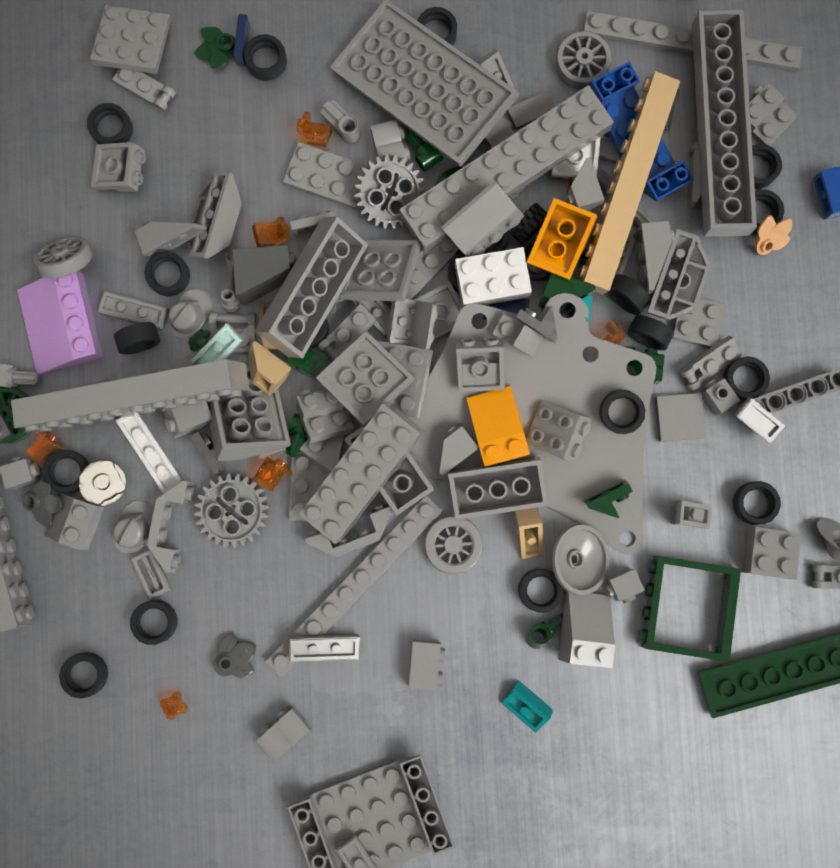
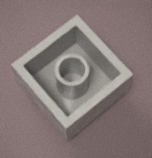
[742,527,802,580]

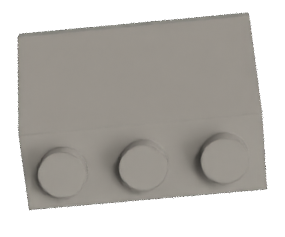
[441,180,524,257]
[153,355,212,438]

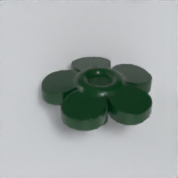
[188,329,210,352]

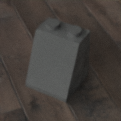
[233,245,297,305]

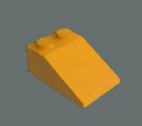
[527,198,597,280]
[466,385,530,467]

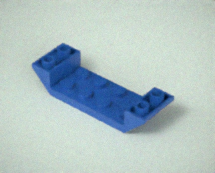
[591,61,694,201]

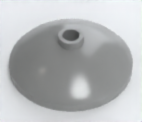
[552,525,610,595]

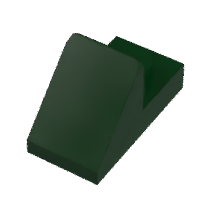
[584,480,633,518]

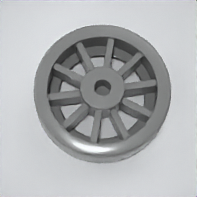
[555,31,612,89]
[33,236,93,278]
[425,516,482,574]

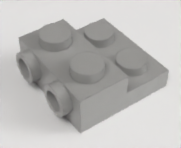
[749,83,799,146]
[91,142,146,192]
[456,336,505,392]
[296,387,354,443]

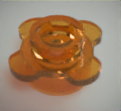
[160,692,188,720]

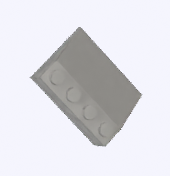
[207,366,291,461]

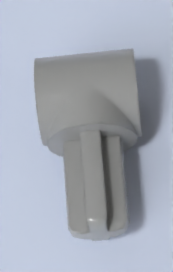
[0,364,39,388]

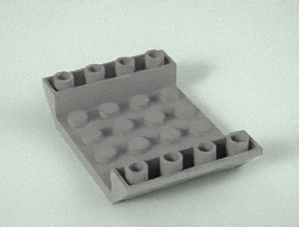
[287,755,455,868]

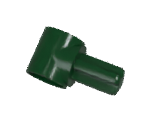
[406,130,444,172]
[286,413,308,457]
[526,613,563,649]

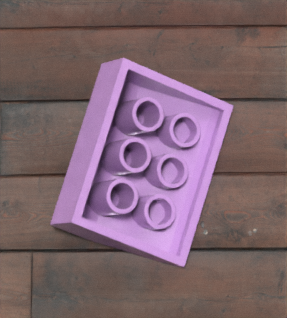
[17,271,104,376]

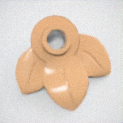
[754,215,792,255]

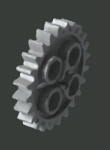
[353,155,425,229]
[194,474,270,548]

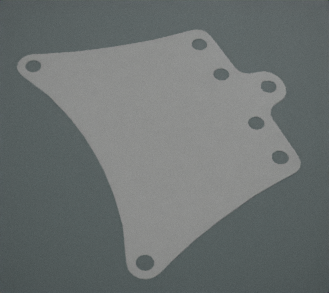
[407,293,657,555]

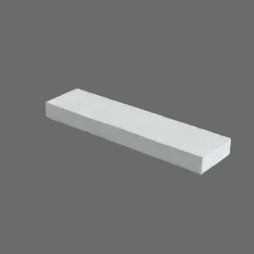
[116,412,184,494]

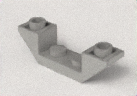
[147,481,194,573]
[304,504,393,557]

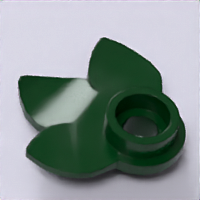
[194,27,235,68]

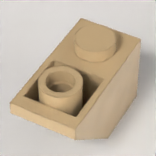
[247,341,291,397]

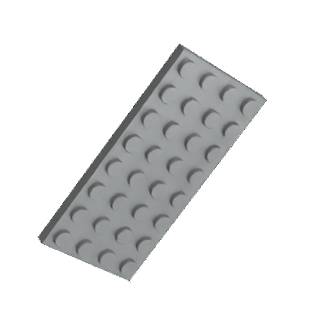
[330,0,519,167]

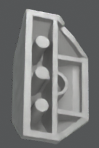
[187,171,242,259]
[647,229,711,321]

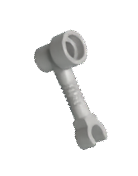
[221,252,240,313]

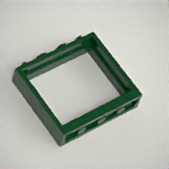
[639,556,741,662]

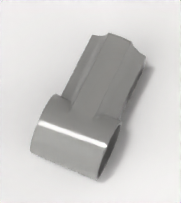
[320,100,360,143]

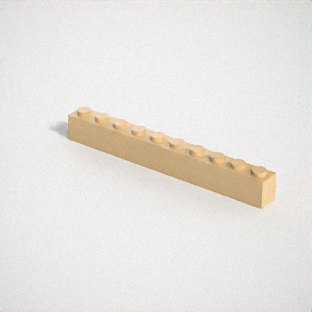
[578,71,680,295]

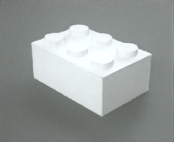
[454,247,532,308]

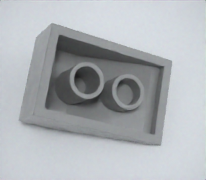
[632,221,674,295]
[558,590,615,668]

